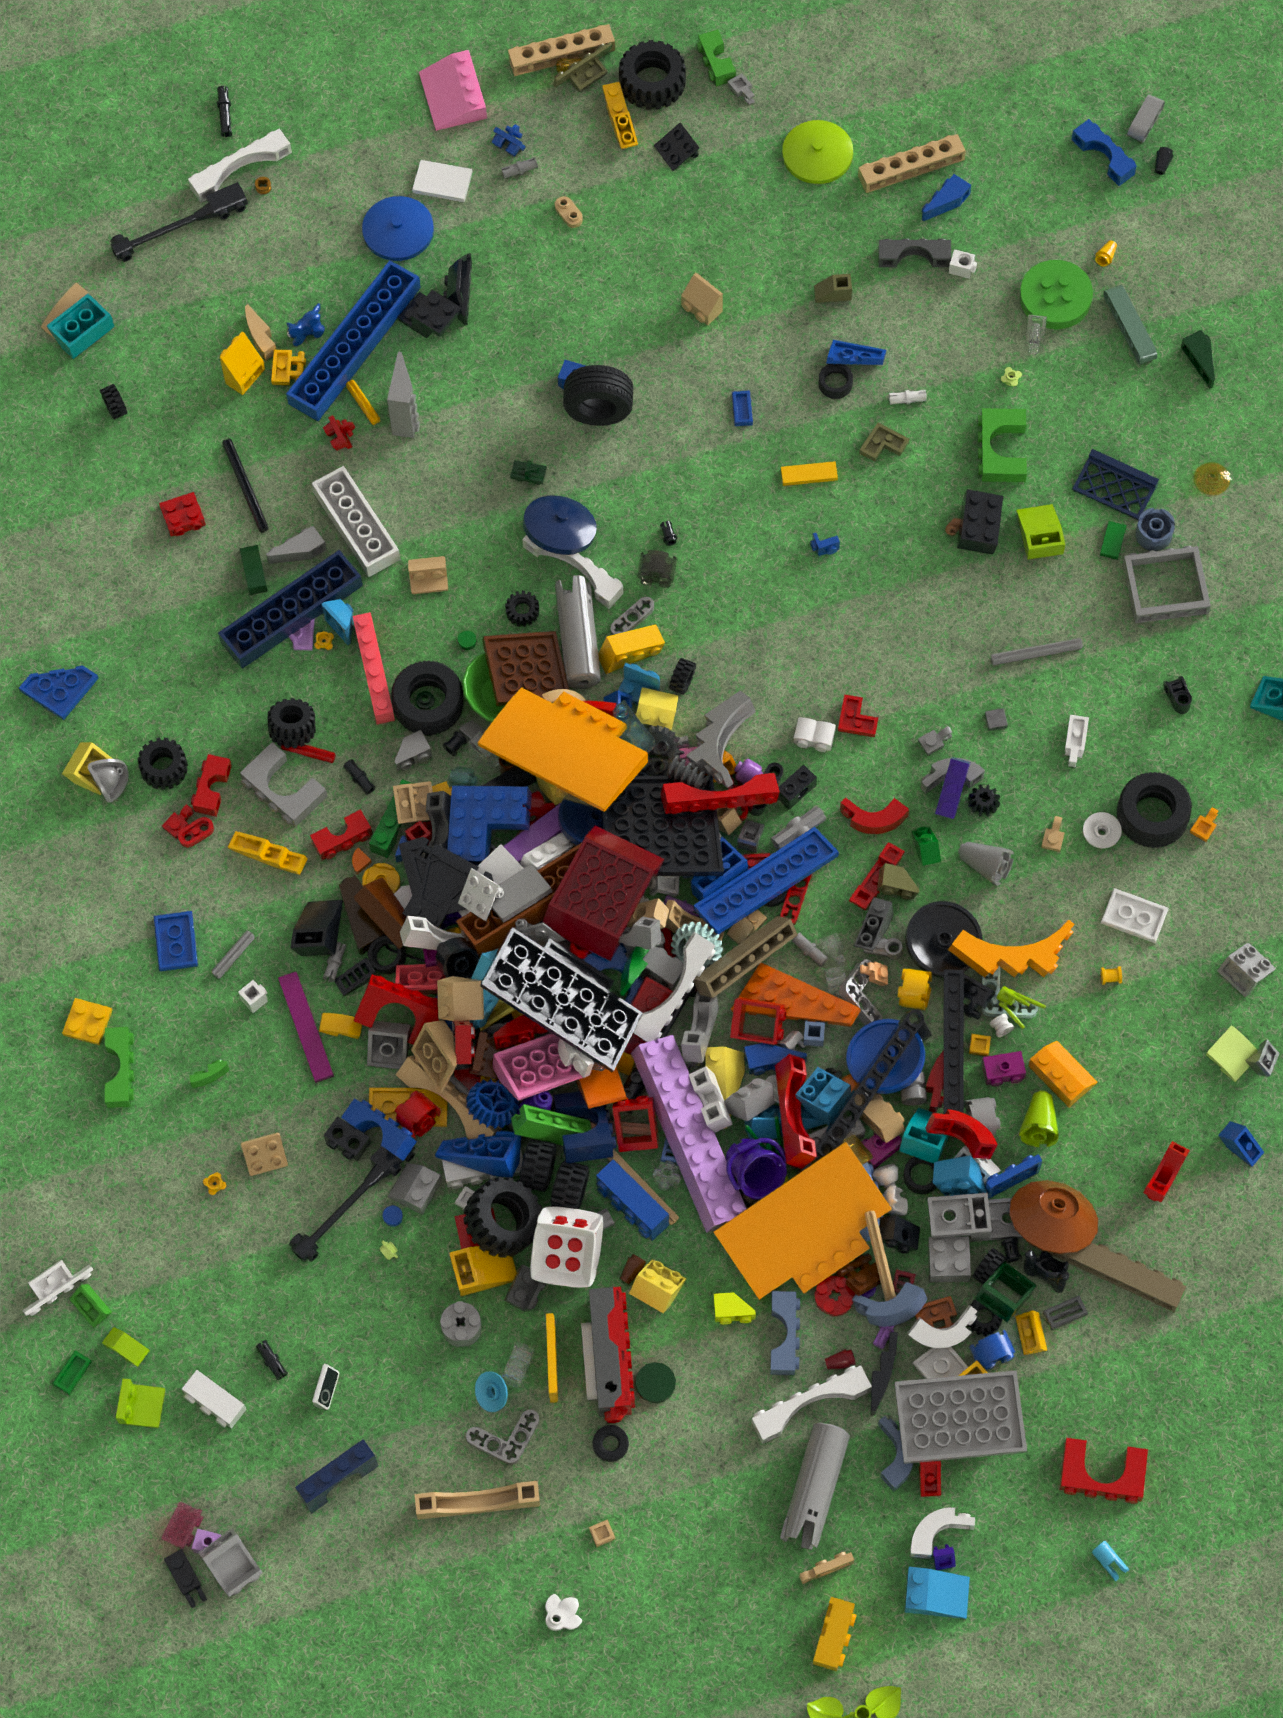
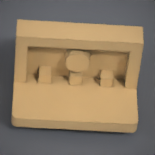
[408,556,448,594]
[241,1133,288,1176]

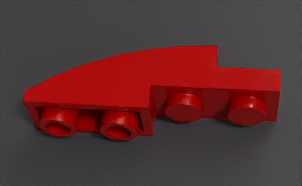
[493,1015,548,1049]
[926,1051,943,1113]

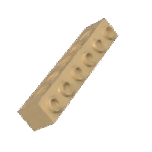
[508,24,615,76]
[858,134,966,193]

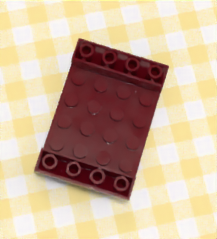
[543,826,664,961]

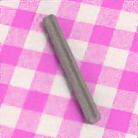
[991,638,1083,665]

